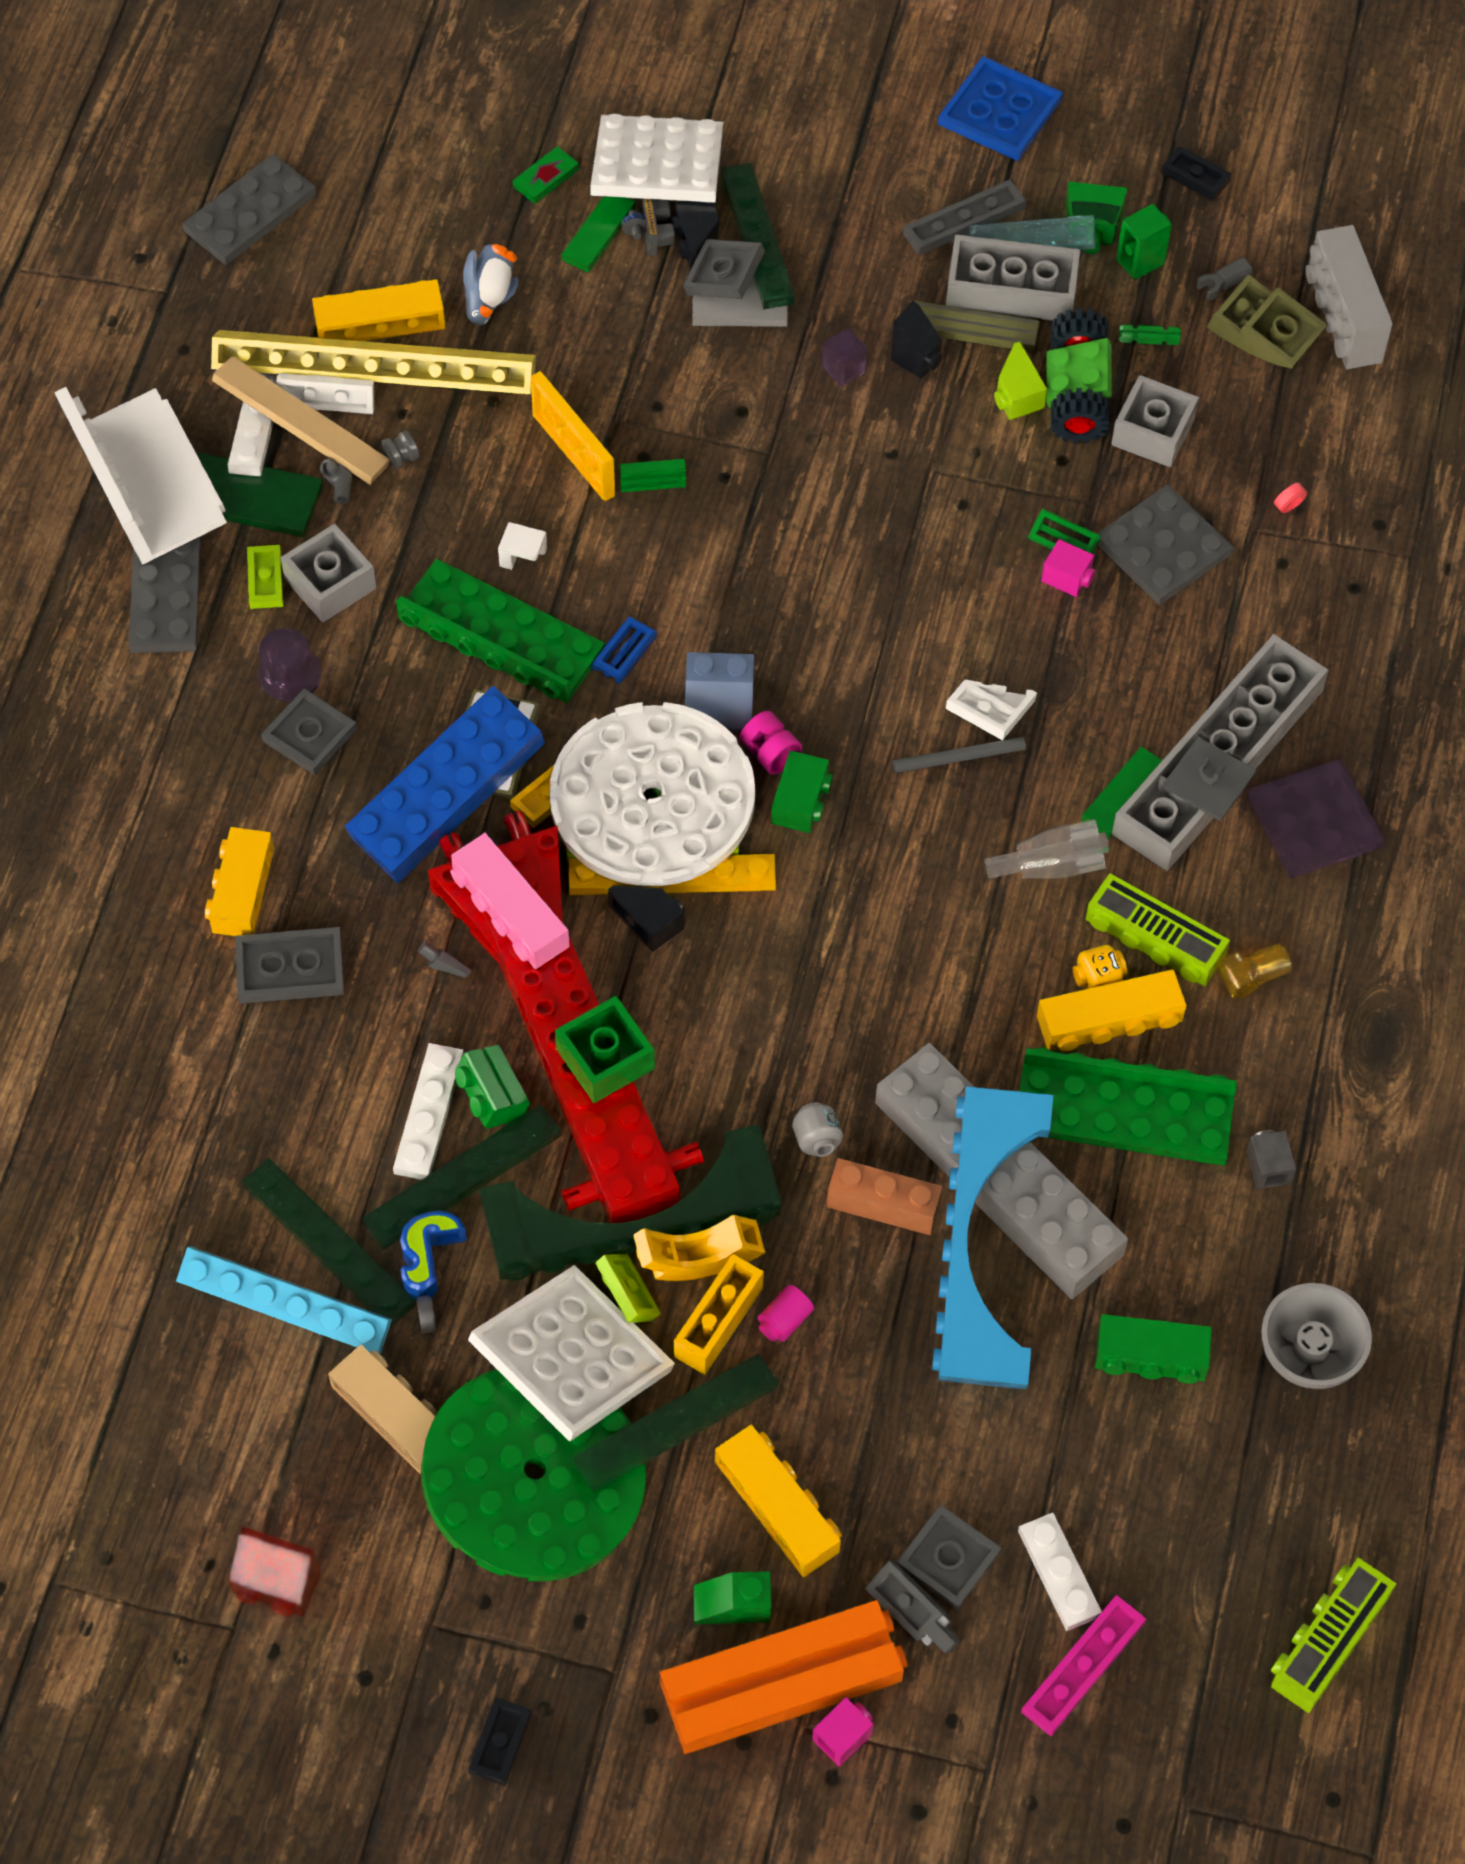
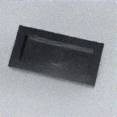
[1161,146,1231,201]
[468,1697,532,1786]

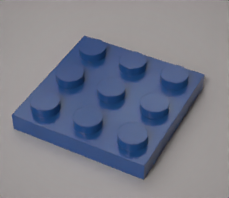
[938,56,1063,161]

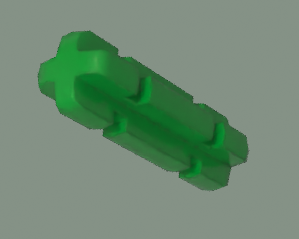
[1118,324,1181,346]

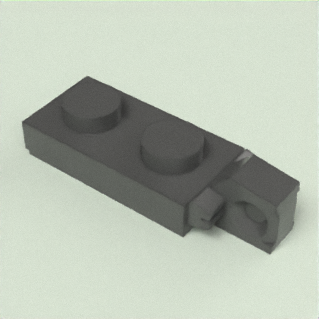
[865,1560,962,1654]

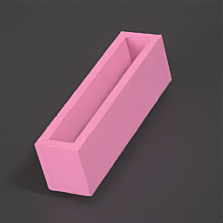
[450,833,570,970]

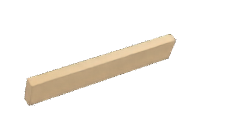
[212,356,390,485]

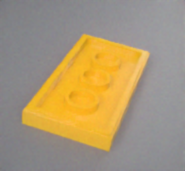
[531,371,615,502]

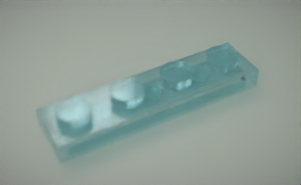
[969,215,1095,250]

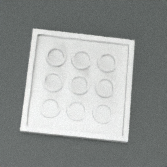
[591,114,723,202]
[468,1265,675,1442]

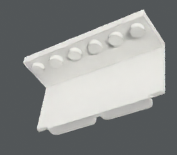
[54,387,227,565]

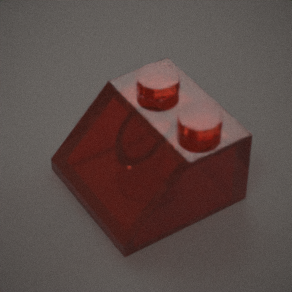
[229,1527,321,1617]

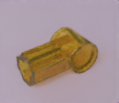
[1216,943,1292,999]

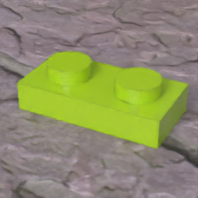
[247,545,283,609]
[596,1254,661,1323]

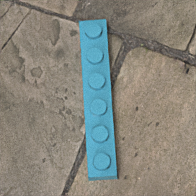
[176,1246,392,1354]

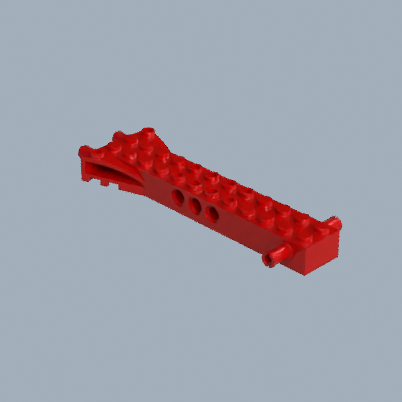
[428,811,704,1229]

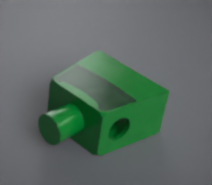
[1065,181,1127,254]

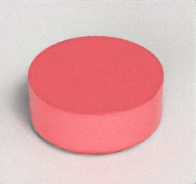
[1274,482,1307,513]

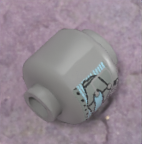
[792,1102,843,1157]

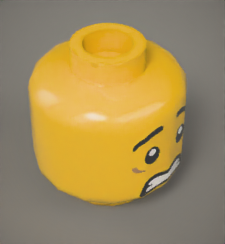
[1073,945,1127,989]

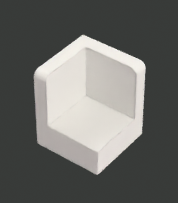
[498,522,547,570]

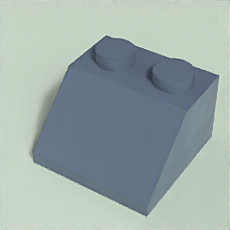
[685,652,754,732]

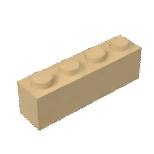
[328,1344,438,1474]

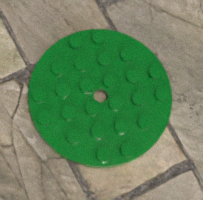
[421,1369,646,1582]

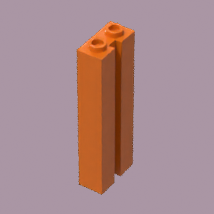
[660,1600,907,1755]

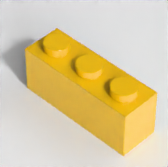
[205,827,274,936]
[674,1254,764,1375]

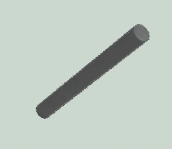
[892,737,1026,774]

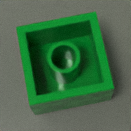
[555,996,655,1103]

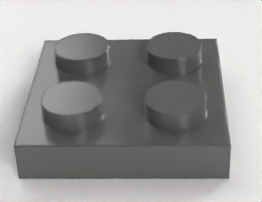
[683,239,765,299]
[261,689,357,776]
[897,1505,1002,1611]

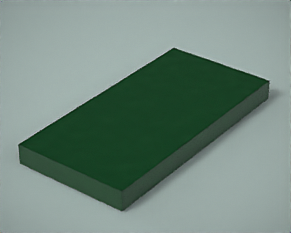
[197,452,323,537]

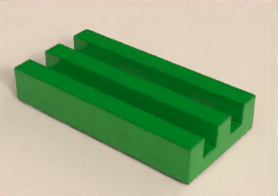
[620,459,686,492]
[1027,509,1102,554]

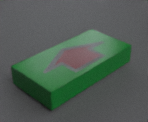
[513,146,579,204]

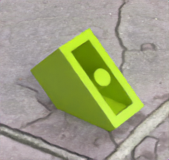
[994,341,1047,420]

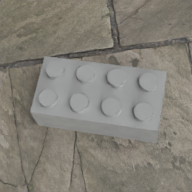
[1306,225,1393,369]
[946,235,1080,321]

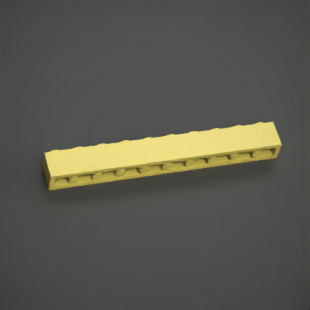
[211,330,536,394]

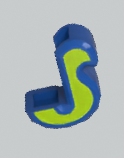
[400,1211,467,1300]

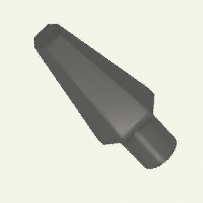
[417,941,472,978]

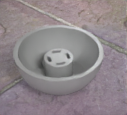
[1261,1283,1372,1389]

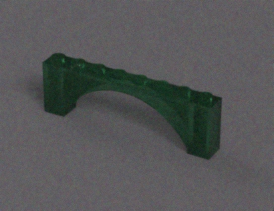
[479,1124,781,1281]

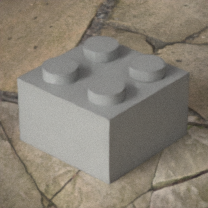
[1111,375,1199,468]
[281,523,376,623]

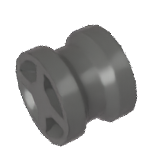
[381,430,420,470]

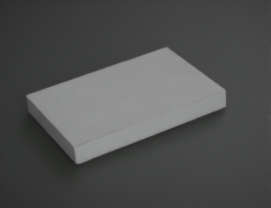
[692,269,787,327]

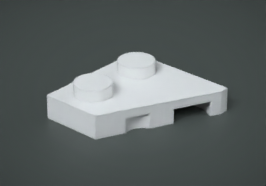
[946,680,1037,740]

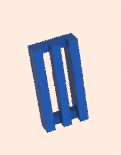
[592,616,657,684]

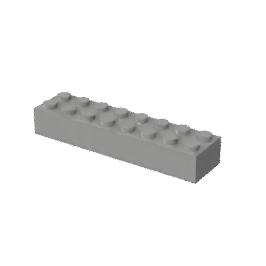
[1112,634,1329,871]
[875,1043,1128,1300]

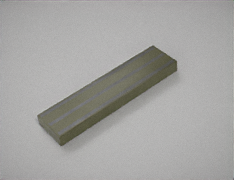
[915,301,1039,352]

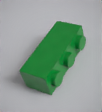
[1095,1314,1212,1384]

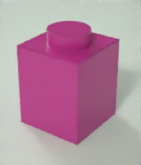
[1041,539,1096,597]
[812,1697,874,1767]

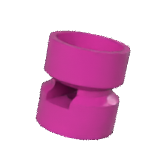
[739,711,802,775]

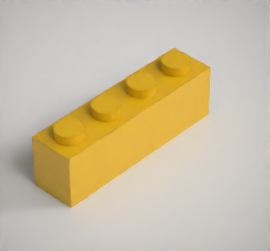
[312,279,445,341]
[1037,969,1187,1052]
[715,1424,842,1578]

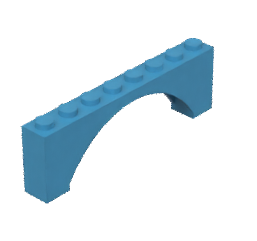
[932,1086,1053,1390]

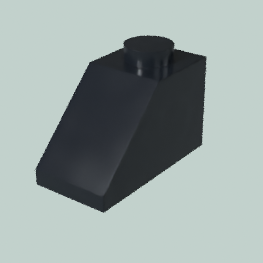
[891,301,943,379]
[608,885,685,952]

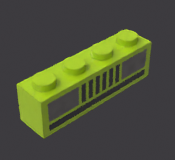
[1085,873,1230,987]
[1271,1557,1397,1713]

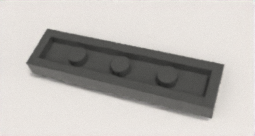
[903,179,1026,256]

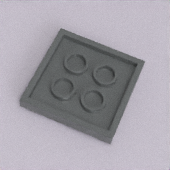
[1097,484,1234,606]

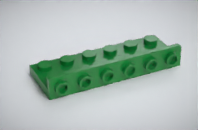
[396,559,605,703]
[1019,1047,1237,1166]

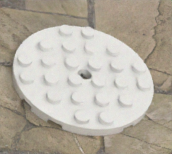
[550,702,755,887]

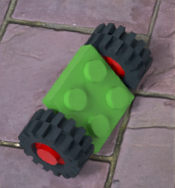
[1046,308,1112,444]

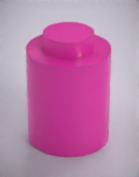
[758,1285,814,1342]

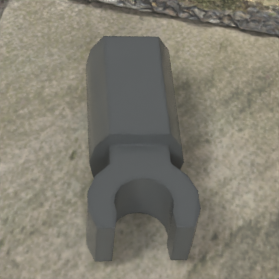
[1197,257,1253,301]

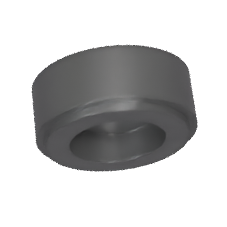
[417,1295,436,1333]

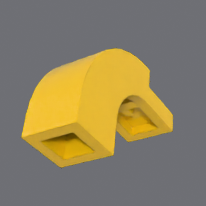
[634,1215,765,1281]

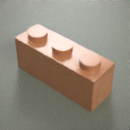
[827,1158,942,1235]

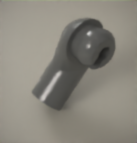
[320,459,352,504]

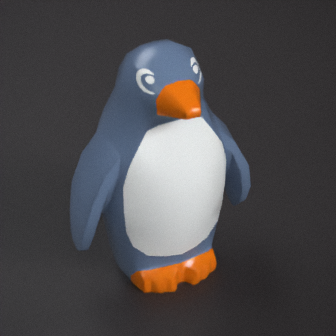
[463,244,519,325]

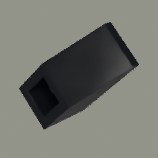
[671,201,719,271]

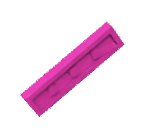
[1021,1595,1146,1737]

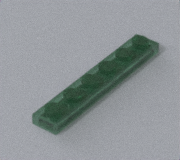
[721,163,795,310]
[362,1104,562,1250]
[242,1158,416,1329]
[573,1354,779,1492]

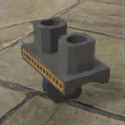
[621,198,674,256]

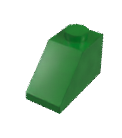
[694,1572,771,1624]

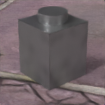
[1246,1130,1296,1190]

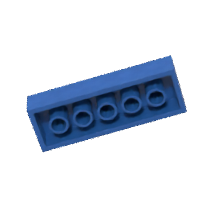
[345,686,545,884]

